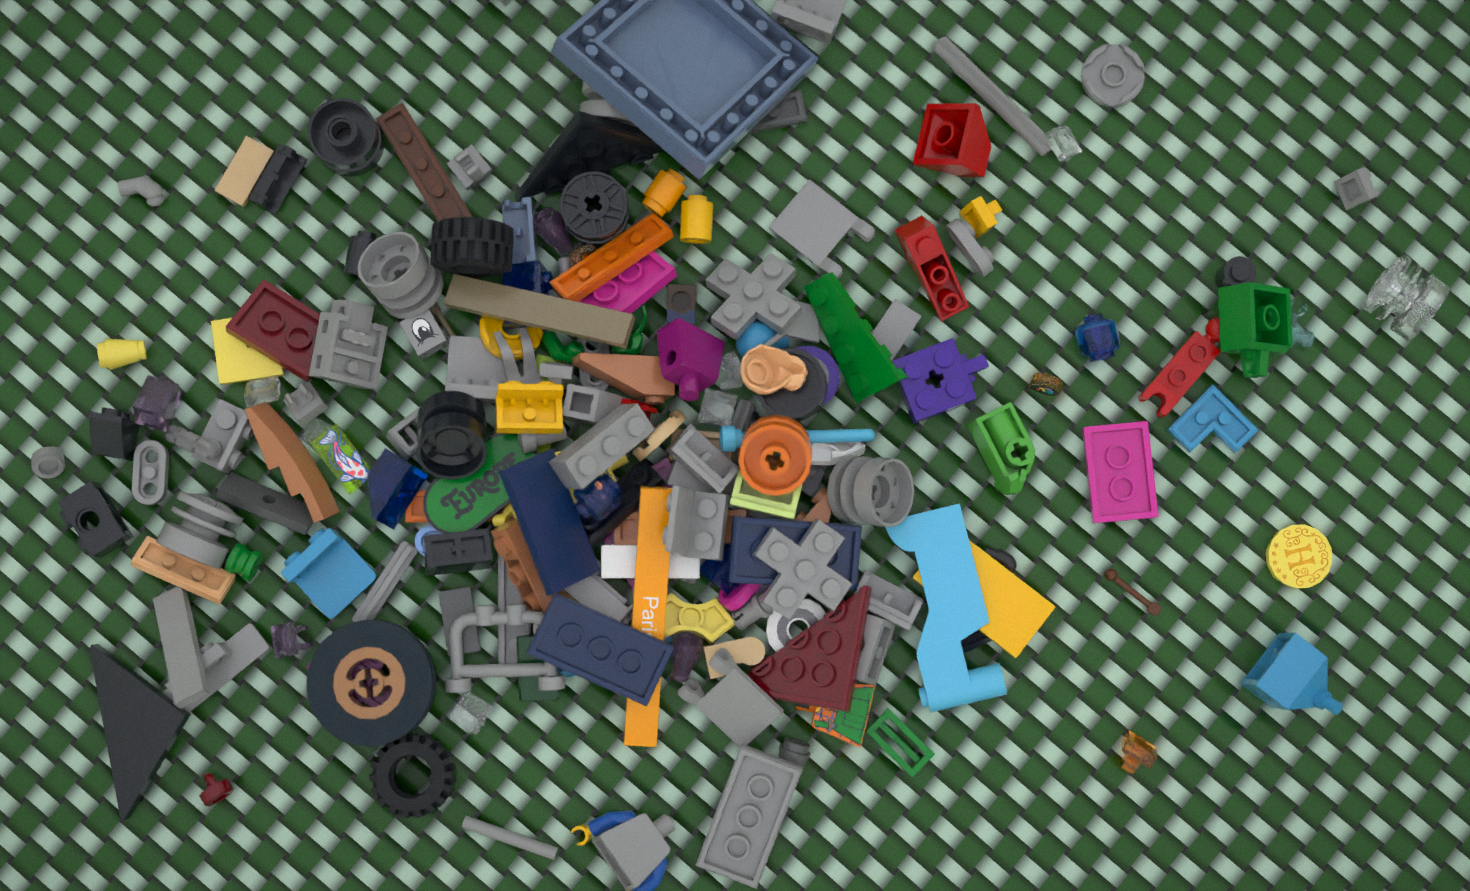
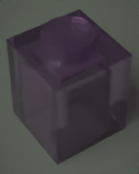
[133,375,182,432]

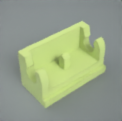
[730,471,802,520]

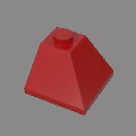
[912,103,991,177]

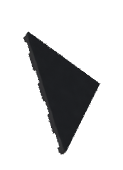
[515,111,665,202]
[89,644,191,820]

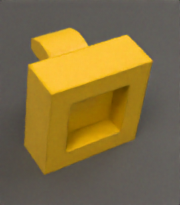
[959,196,1002,239]

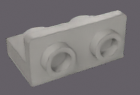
[191,399,254,474]

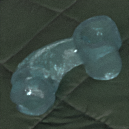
[1291,299,1314,348]

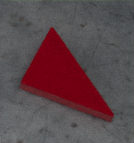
[747,585,872,712]

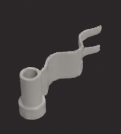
[493,325,567,454]

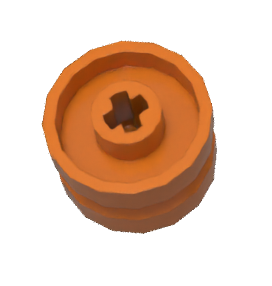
[738,414,812,496]

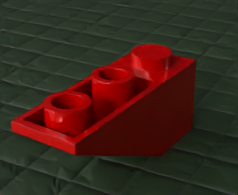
[894,216,969,322]

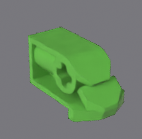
[967,402,1035,495]

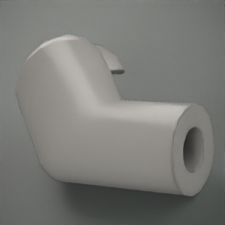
[118,176,164,206]

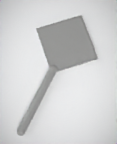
[763,300,819,347]

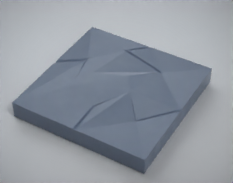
[551,0,819,180]

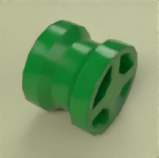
[225,542,263,582]

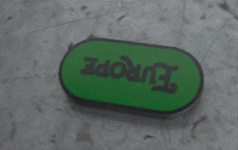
[423,433,539,534]

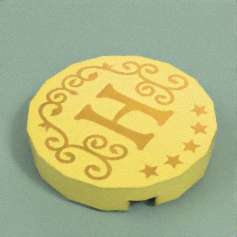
[1266,524,1332,589]

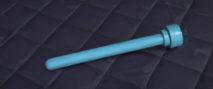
[720,426,875,452]

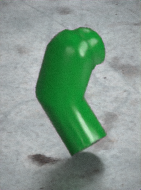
[541,331,585,364]

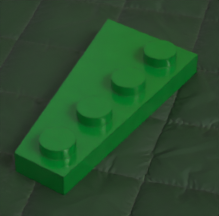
[803,272,907,403]

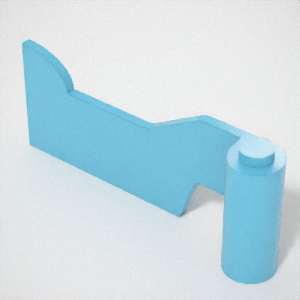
[885,504,1007,712]

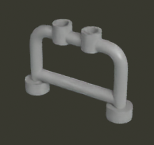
[445,603,565,693]

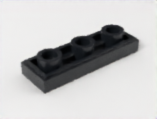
[580,459,666,548]

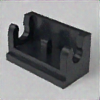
[423,528,493,576]

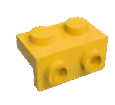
[495,381,564,434]

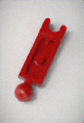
[1138,317,1221,418]

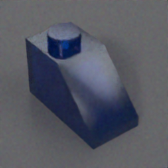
[368,448,428,530]

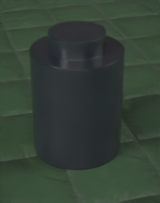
[343,231,377,279]
[1215,256,1256,288]

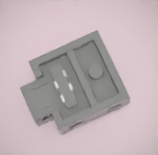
[309,300,388,390]

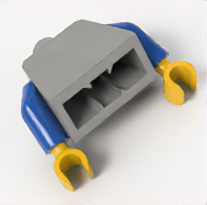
[571,811,675,891]

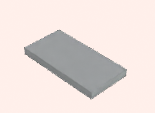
[695,744,803,889]

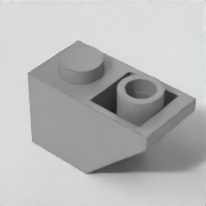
[562,384,630,425]

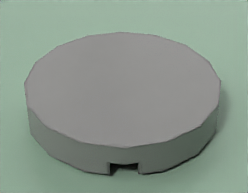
[1081,44,1145,108]

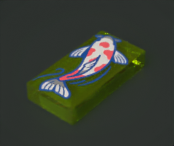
[310,423,375,494]

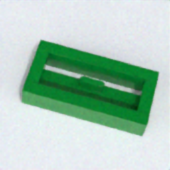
[865,708,935,778]

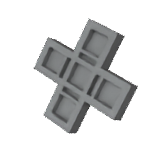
[706,253,802,340]
[753,519,852,620]

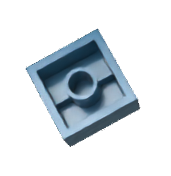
[1240,633,1343,715]

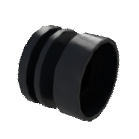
[560,171,629,248]

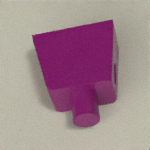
[657,318,725,401]

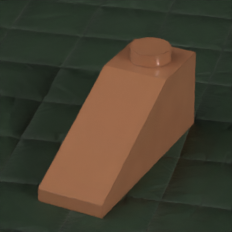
[572,353,675,405]

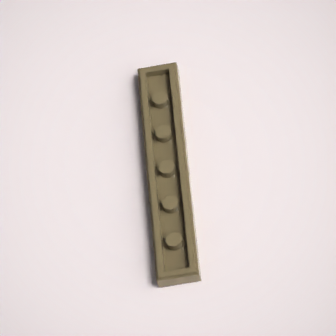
[444,274,636,348]

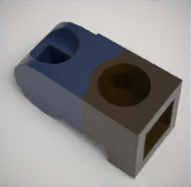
[667,284,697,326]

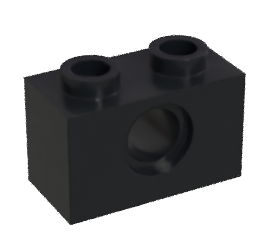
[58,481,134,558]

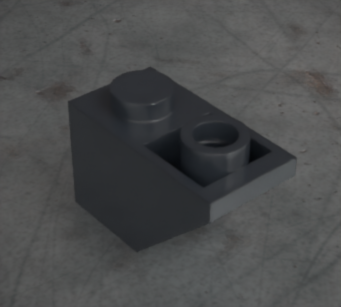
[89,407,140,461]

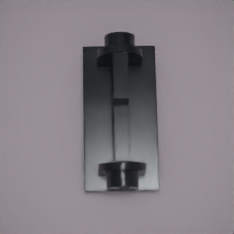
[248,144,308,214]

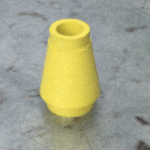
[97,339,147,370]

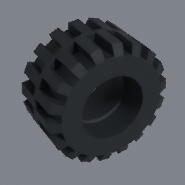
[430,217,514,276]
[369,733,457,818]

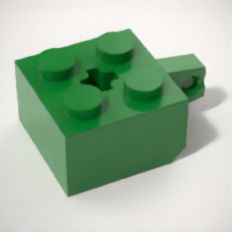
[1218,282,1293,378]

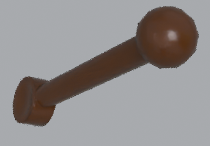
[1105,568,1161,615]

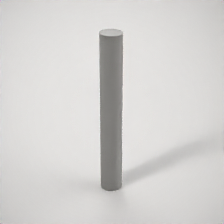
[462,815,558,860]

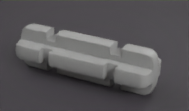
[165,425,217,460]

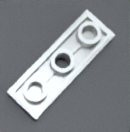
[601,545,700,579]

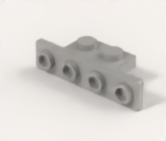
[162,624,270,713]

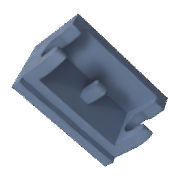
[502,197,538,269]

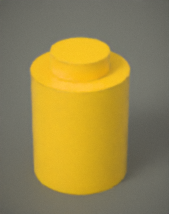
[680,195,713,244]

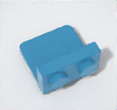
[280,528,377,618]

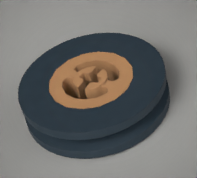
[306,620,436,746]

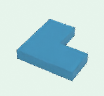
[1166,385,1258,453]

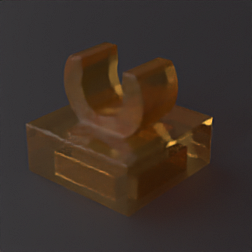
[1121,730,1157,774]

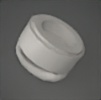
[31,446,65,479]

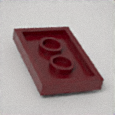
[226,279,320,383]

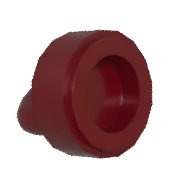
[199,772,234,807]

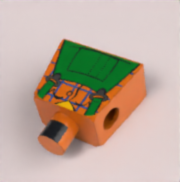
[795,683,875,747]

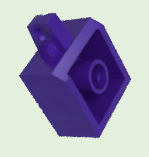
[892,338,989,425]

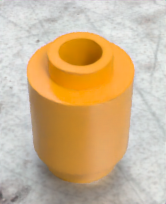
[641,168,686,218]

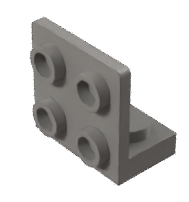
[771,0,847,45]
[445,336,507,403]
[662,485,730,561]

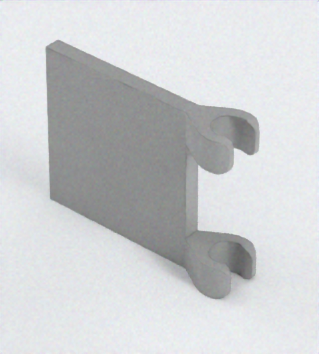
[769,179,875,279]
[678,648,784,747]

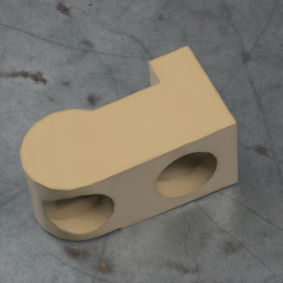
[703,637,765,679]

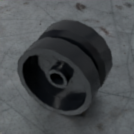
[756,348,828,421]

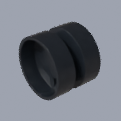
[308,98,384,177]
[417,391,487,479]

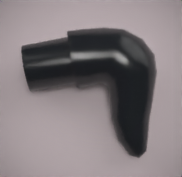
[985,546,1017,573]

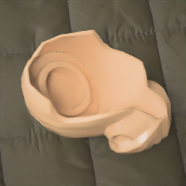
[740,344,807,394]

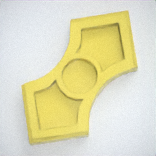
[664,593,735,645]

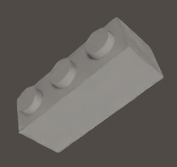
[549,403,655,489]

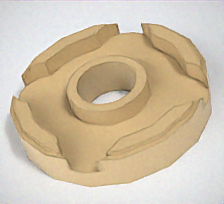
[632,409,687,461]

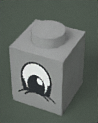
[399,309,449,360]

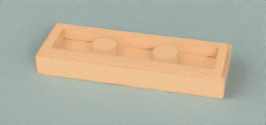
[131,536,236,605]

